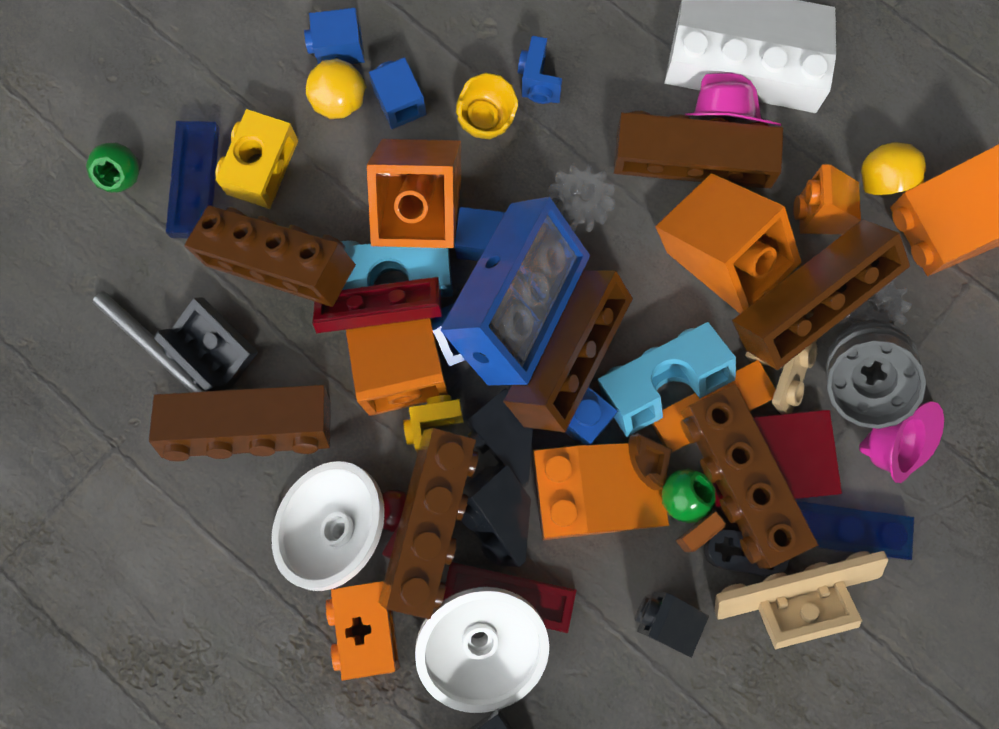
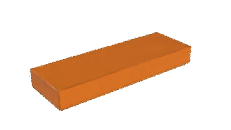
[652,360,776,453]

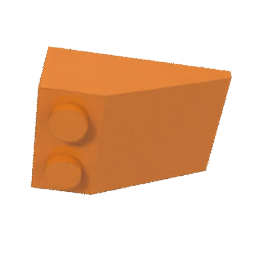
[533,443,669,540]

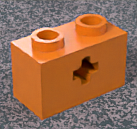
[326,581,400,681]

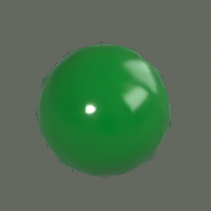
[86,142,140,193]
[661,468,716,523]

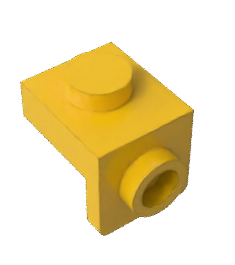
[403,395,464,453]

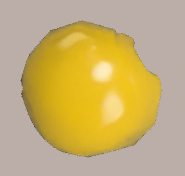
[306,59,367,119]
[456,73,518,140]
[861,142,926,195]

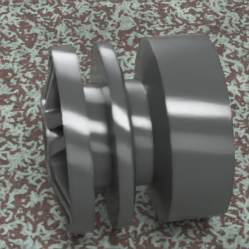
[826,320,926,429]

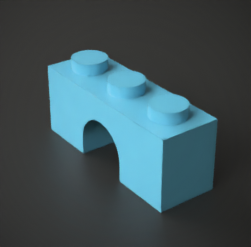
[341,241,453,297]
[598,322,736,437]

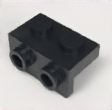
[153,297,258,392]

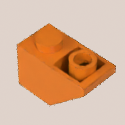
[793,164,861,234]

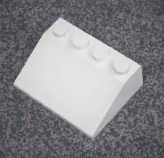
[664,0,836,113]

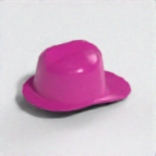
[685,73,781,126]
[859,401,944,483]

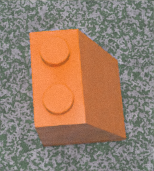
[367,139,461,248]
[890,144,999,277]
[655,173,802,314]
[346,318,449,416]

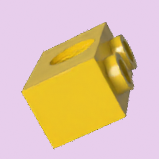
[215,109,299,209]

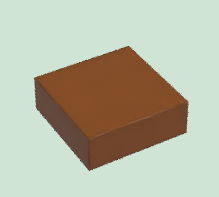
[675,512,726,553]

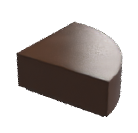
[629,434,672,490]

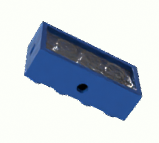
[440,197,590,385]

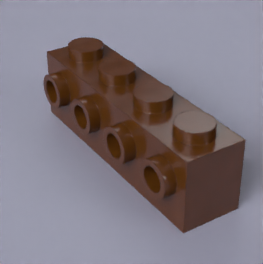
[613,111,783,189]
[184,205,356,307]
[732,219,910,370]
[503,270,633,432]
[681,384,818,568]
[149,385,331,461]
[379,428,479,620]

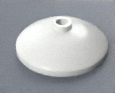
[271,461,384,591]
[415,587,549,713]

